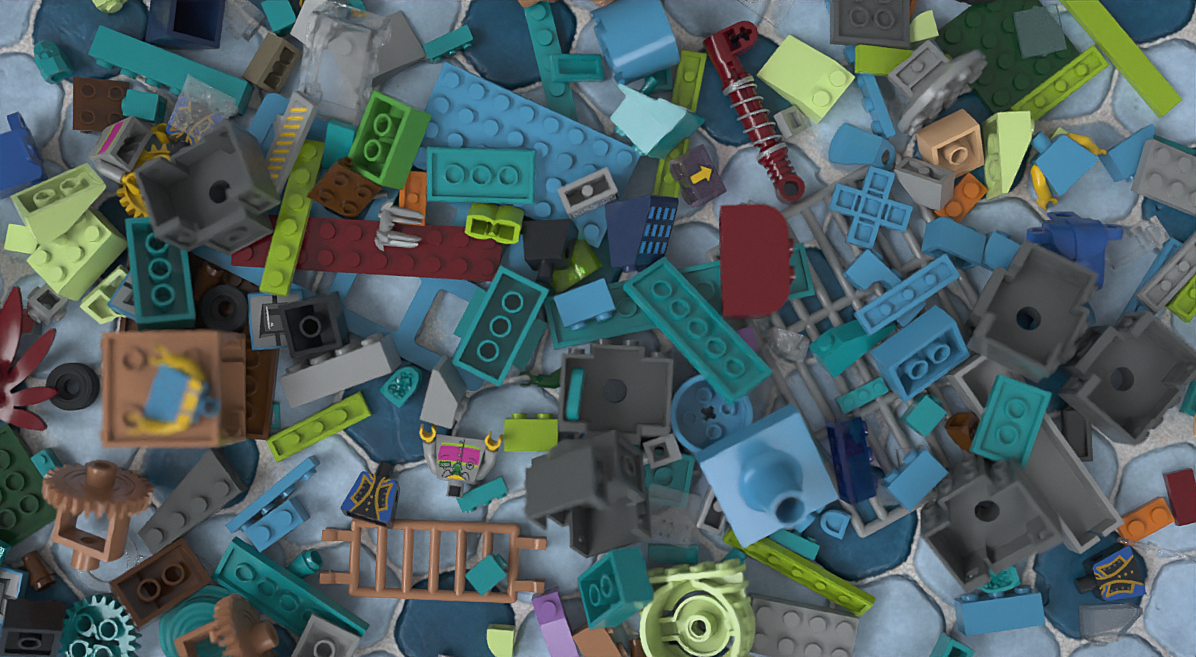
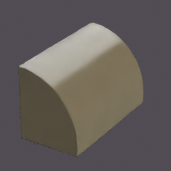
[242,32,303,94]

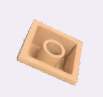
[916,109,985,179]

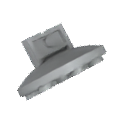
[887,40,988,137]

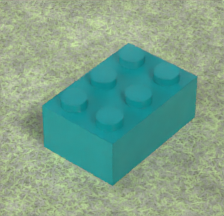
[577,547,654,630]

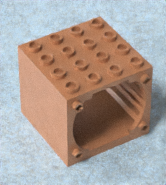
[100,331,246,448]

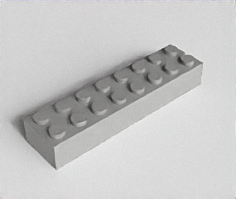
[945,353,1125,554]

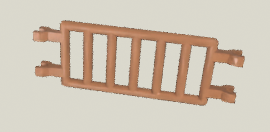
[320,518,547,603]

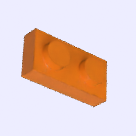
[398,171,427,226]
[932,172,988,223]
[1117,496,1175,545]

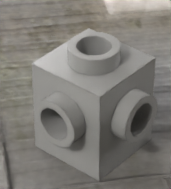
[27,283,69,326]

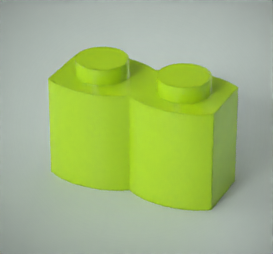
[465,202,525,244]

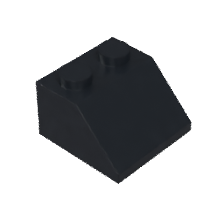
[278,291,351,358]
[0,598,66,657]

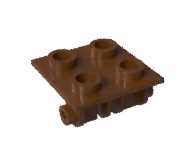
[72,77,130,134]
[307,156,383,220]

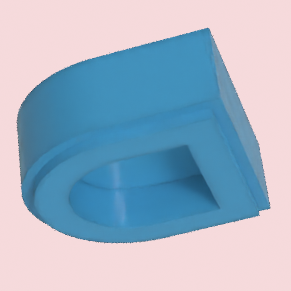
[820,507,852,539]

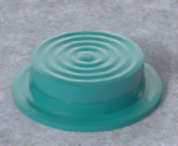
[158,584,233,657]

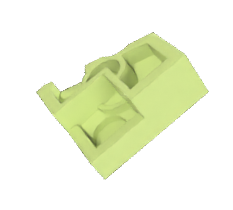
[80,265,129,324]

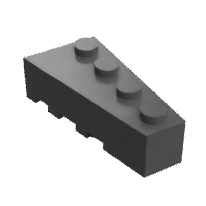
[137,446,249,555]

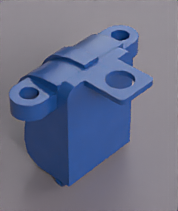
[0,112,48,200]
[1026,211,1123,291]

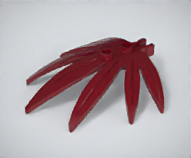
[0,286,59,431]

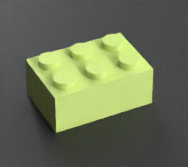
[26,206,128,302]

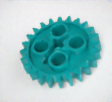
[58,594,142,657]

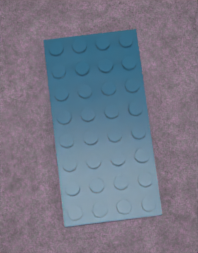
[413,61,641,248]

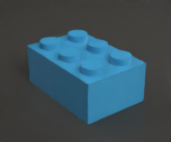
[870,305,970,403]

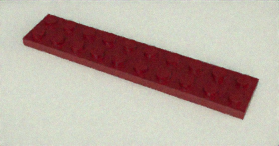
[231,214,502,282]

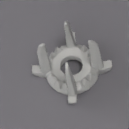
[375,199,424,251]

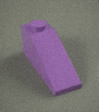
[531,586,580,657]

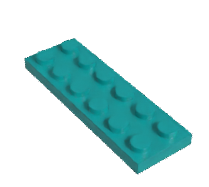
[623,256,773,406]
[211,536,370,640]

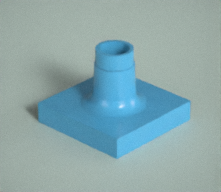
[694,403,839,548]

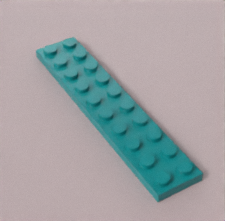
[544,242,815,350]

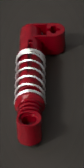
[702,21,805,204]

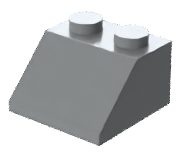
[420,355,469,429]

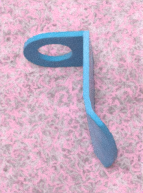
[829,123,895,171]

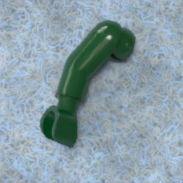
[518,367,561,389]

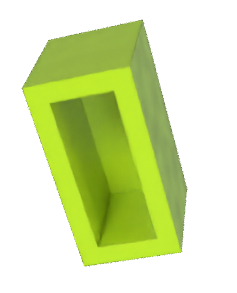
[504,413,559,451]

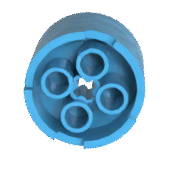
[589,0,680,86]
[670,374,753,453]

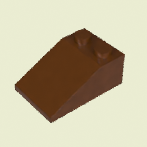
[109,537,212,632]

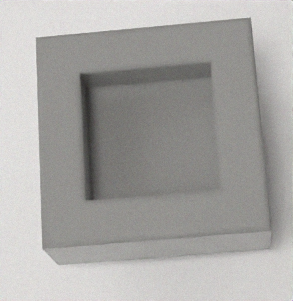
[774,105,807,139]

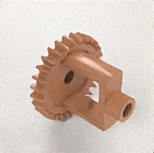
[42,460,154,571]
[174,593,279,657]

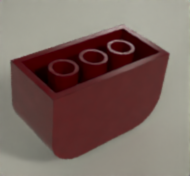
[719,204,795,320]

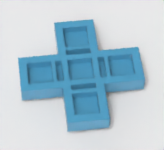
[827,166,913,250]

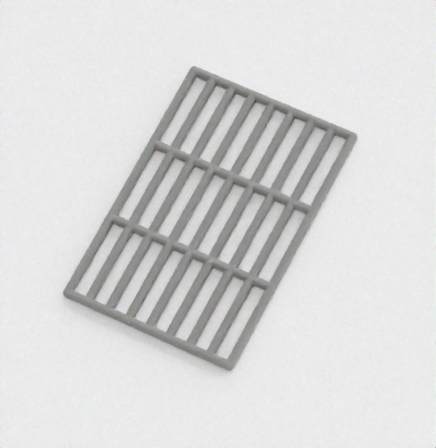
[706,150,1027,538]

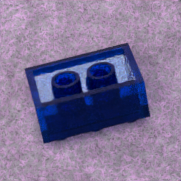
[825,415,879,505]

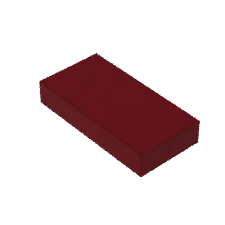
[1163,468,1196,526]

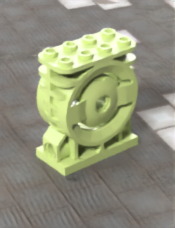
[639,558,756,657]

